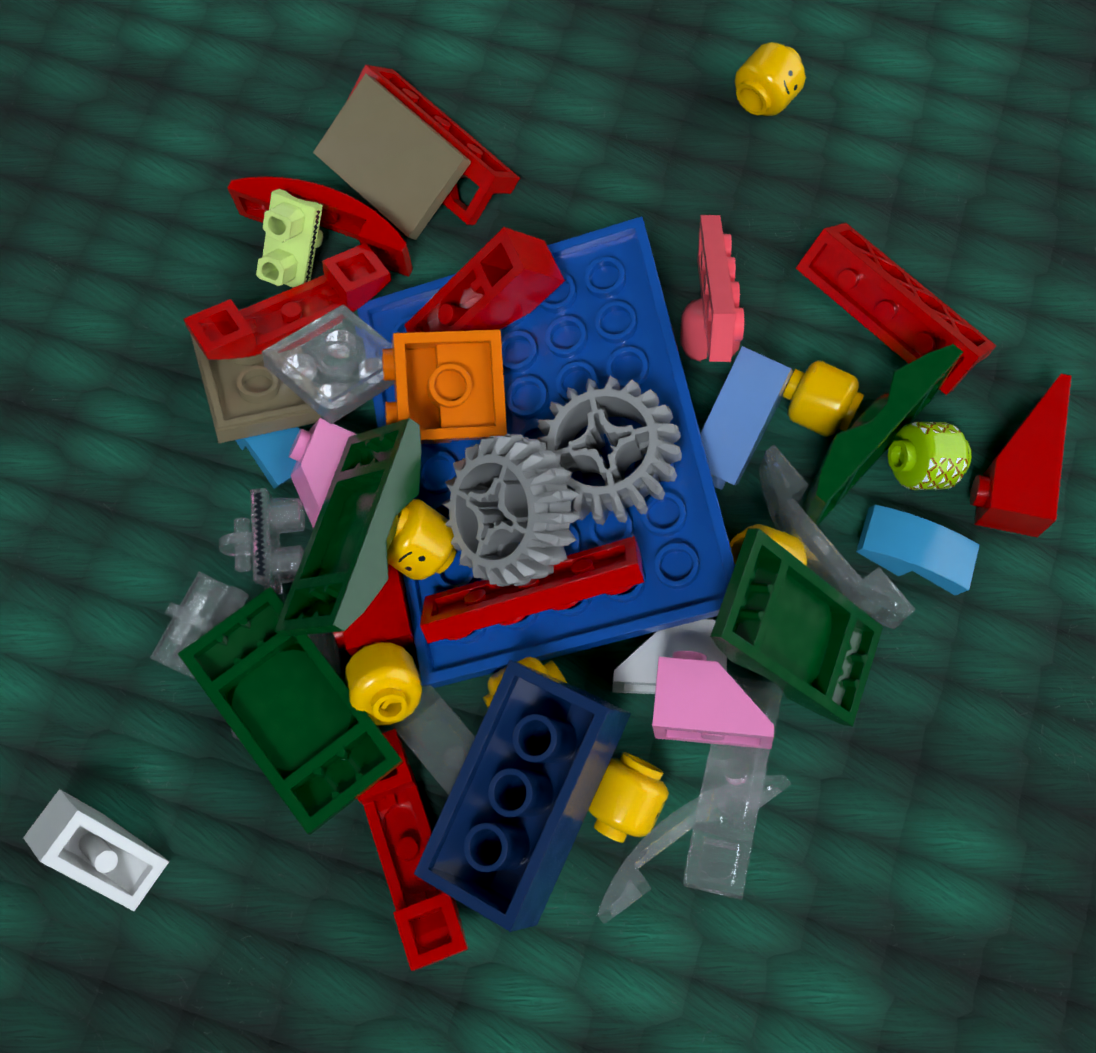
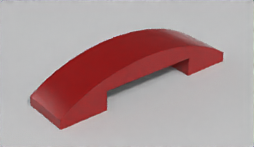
[227,177,413,277]
[183,243,391,360]
[358,729,469,971]

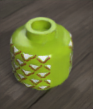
[888,422,972,490]

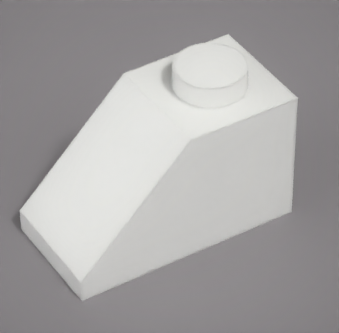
[612,617,727,694]
[23,789,169,911]

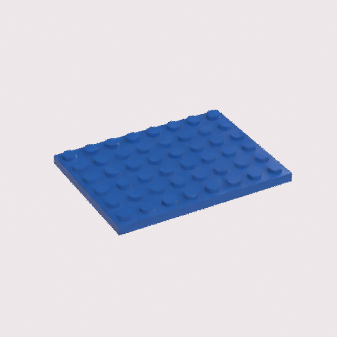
[357,216,735,689]

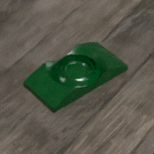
[798,344,963,538]
[274,418,421,637]
[710,528,883,727]
[177,586,403,835]

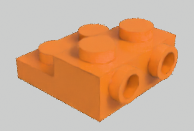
[382,330,507,444]

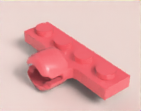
[680,215,744,362]

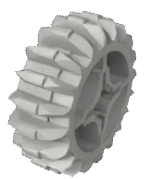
[537,375,682,525]
[441,434,581,586]

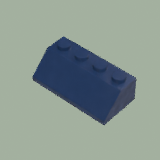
[414,660,631,932]

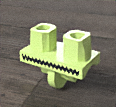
[256,189,323,288]

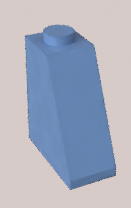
[700,346,793,490]

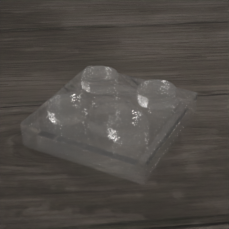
[262,304,394,424]

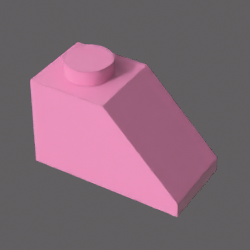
[289,418,357,529]
[652,651,774,749]

